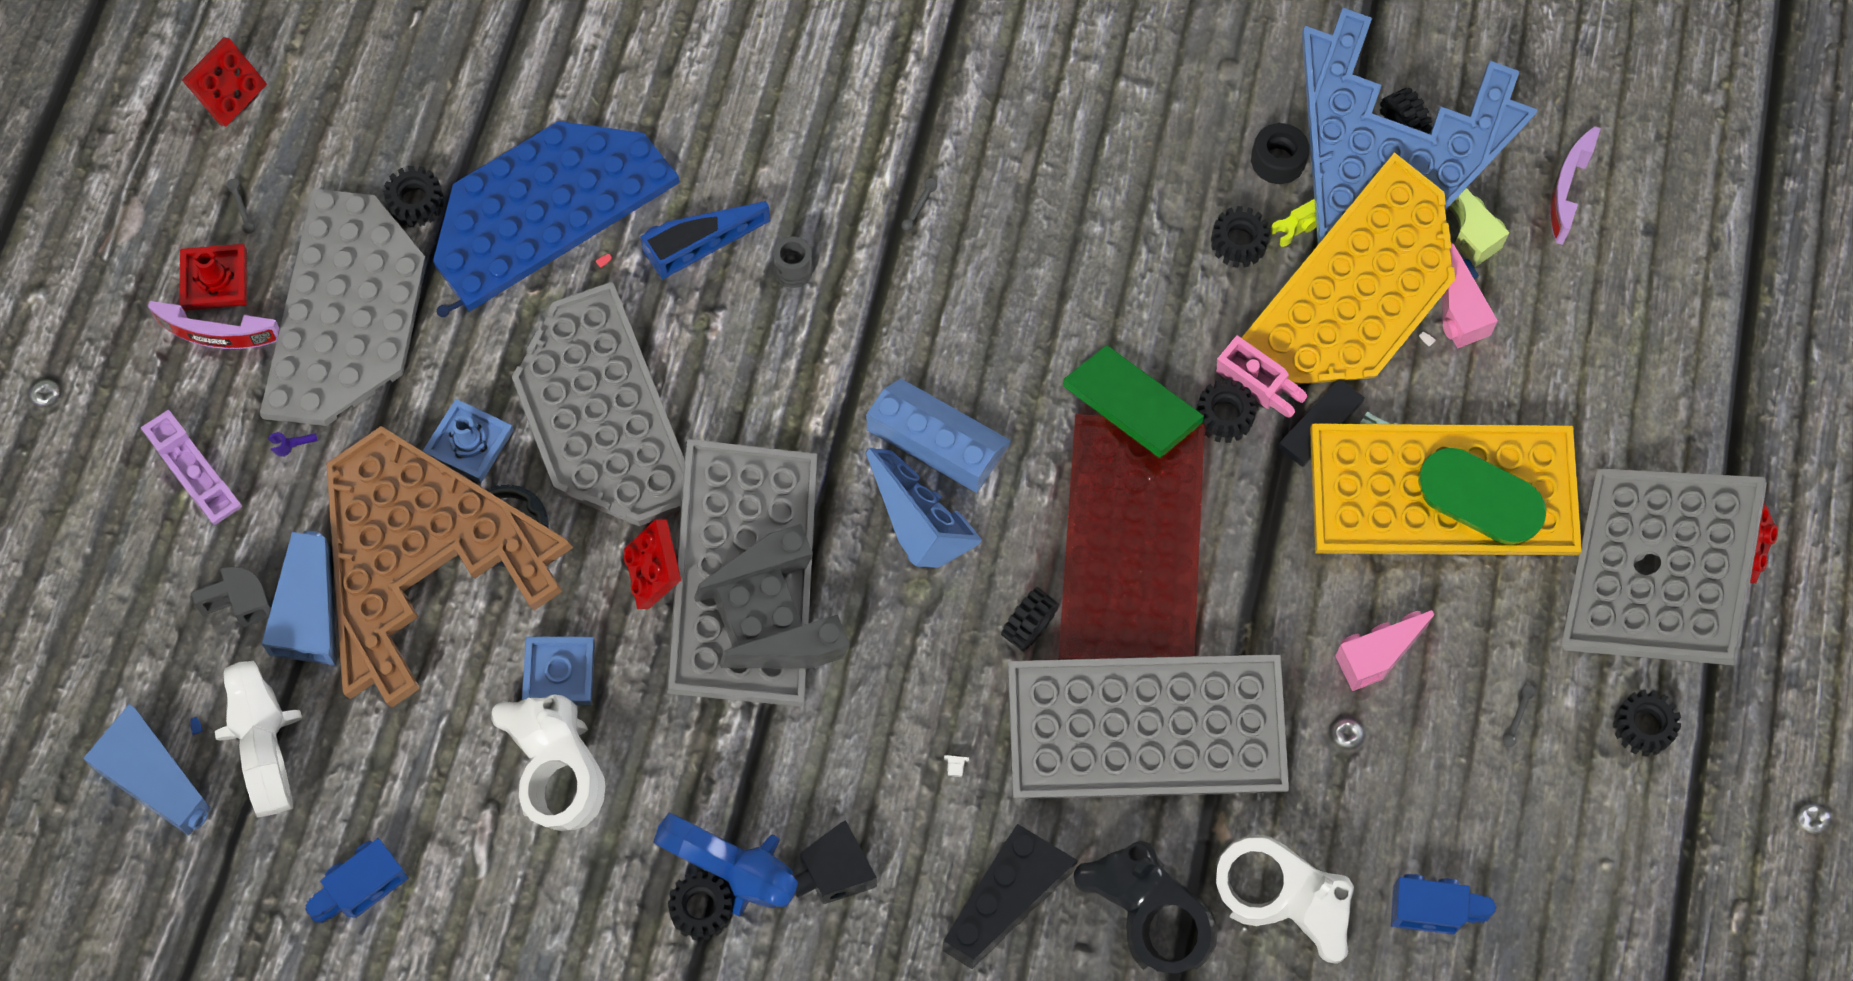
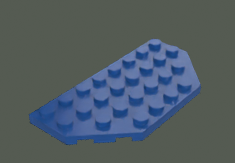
[433,121,680,312]

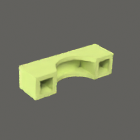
[1448,188,1509,267]

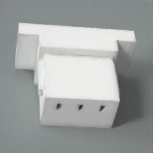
[944,754,969,777]

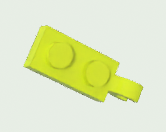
[1270,199,1316,247]

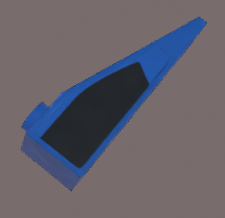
[640,201,770,280]

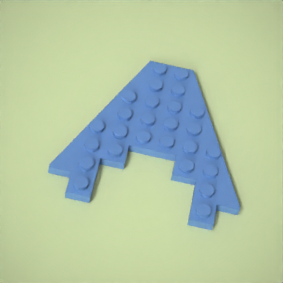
[1302,8,1538,244]

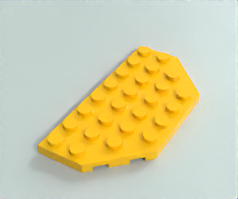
[1242,152,1455,385]

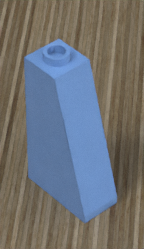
[262,531,337,665]
[83,704,211,836]

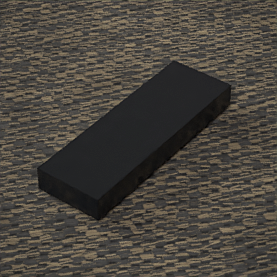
[1278,379,1365,467]

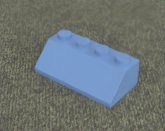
[866,379,1011,493]

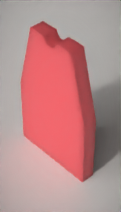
[595,254,613,268]

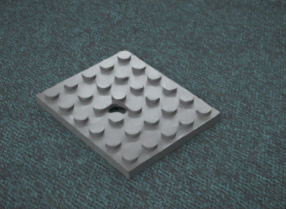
[1561,468,1767,665]

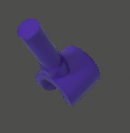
[268,432,318,457]

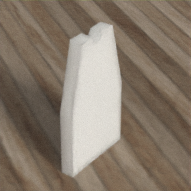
[1419,332,1436,347]

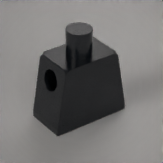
[794,820,877,904]

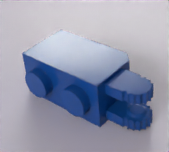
[305,838,409,924]
[1391,874,1497,935]

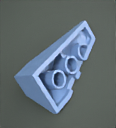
[866,448,982,568]

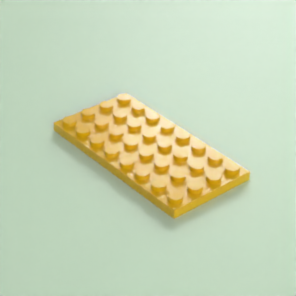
[1310,424,1582,555]

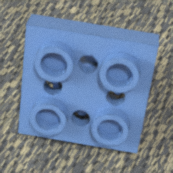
[423,399,514,484]

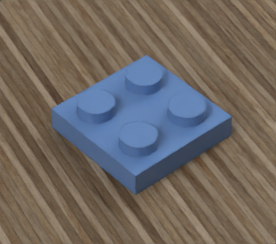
[522,637,595,705]

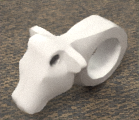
[215,661,302,818]
[491,694,606,831]
[1216,835,1354,964]

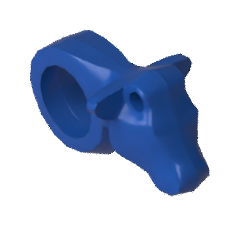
[653,812,798,917]

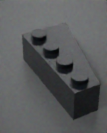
[942,824,1078,969]

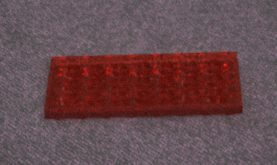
[1058,414,1205,660]

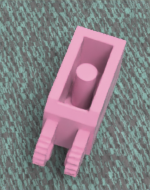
[1216,335,1308,418]

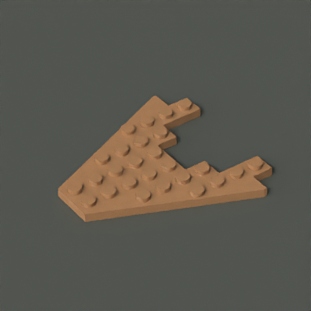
[326,426,573,707]

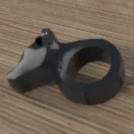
[1073,840,1218,974]

